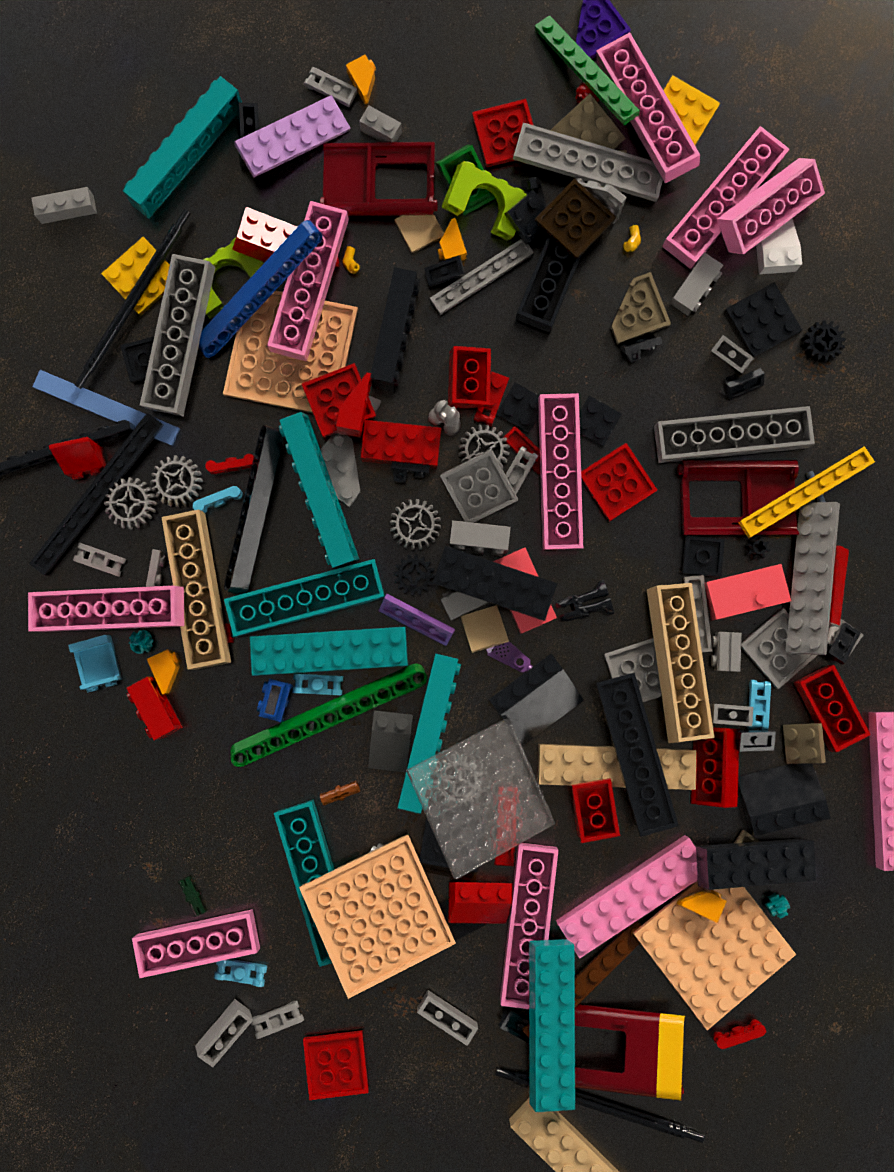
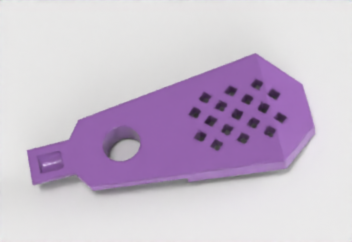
[486,642,533,672]

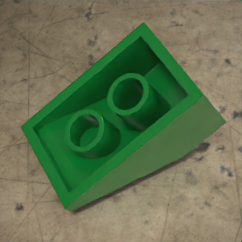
[436,145,495,216]

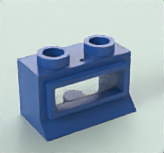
[257,679,293,722]

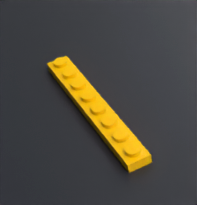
[738,446,875,538]

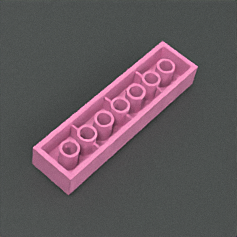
[596,33,700,183]
[662,126,790,269]
[267,201,349,362]
[538,393,583,550]
[28,586,184,632]
[868,712,894,871]
[556,835,698,958]
[500,842,558,1009]

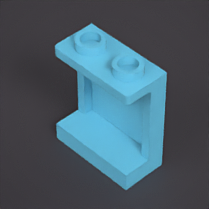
[68,635,123,693]

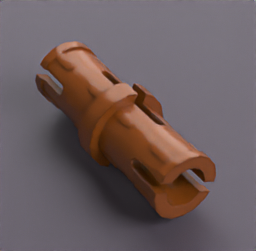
[320,781,360,806]

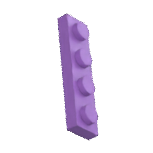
[379,594,455,646]

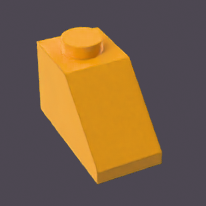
[346,55,376,105]
[437,218,467,261]
[147,649,180,694]
[676,890,727,923]

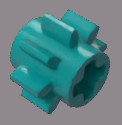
[128,630,154,654]
[765,893,790,919]

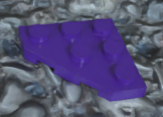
[576,0,631,59]

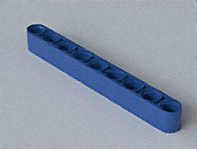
[198,220,322,357]

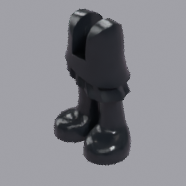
[556,580,614,621]

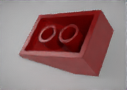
[333,372,371,438]
[49,437,107,480]
[572,778,620,843]

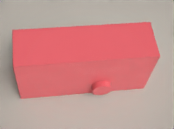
[493,548,557,634]
[704,564,791,621]

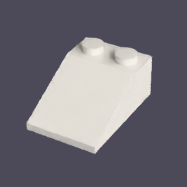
[756,219,802,274]

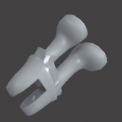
[428,400,461,436]

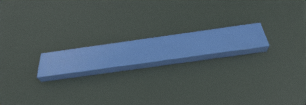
[32,370,180,446]

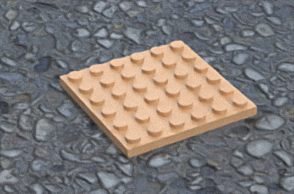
[223,291,358,414]
[299,835,456,999]
[633,880,796,1030]

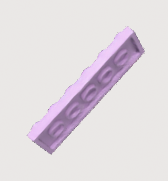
[234,95,350,178]

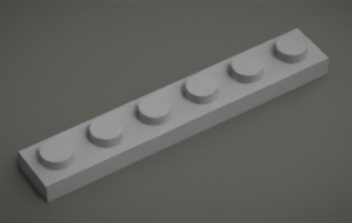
[430,239,534,315]

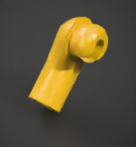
[623,225,641,252]
[342,246,360,274]

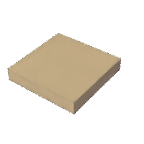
[395,215,444,254]
[460,605,509,653]

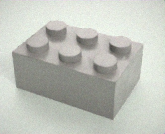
[449,520,510,557]

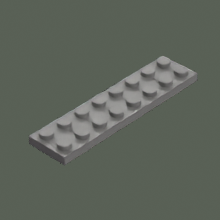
[513,123,663,202]
[786,502,840,655]

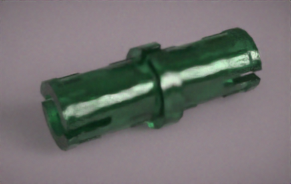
[178,876,207,917]

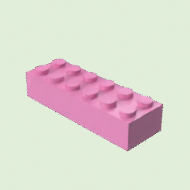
[717,158,825,255]
[132,909,260,978]

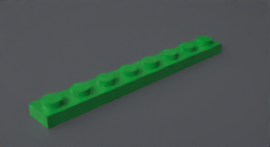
[535,15,640,125]

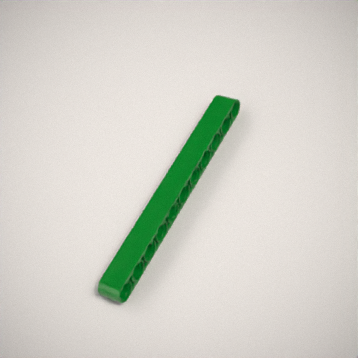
[230,663,427,767]

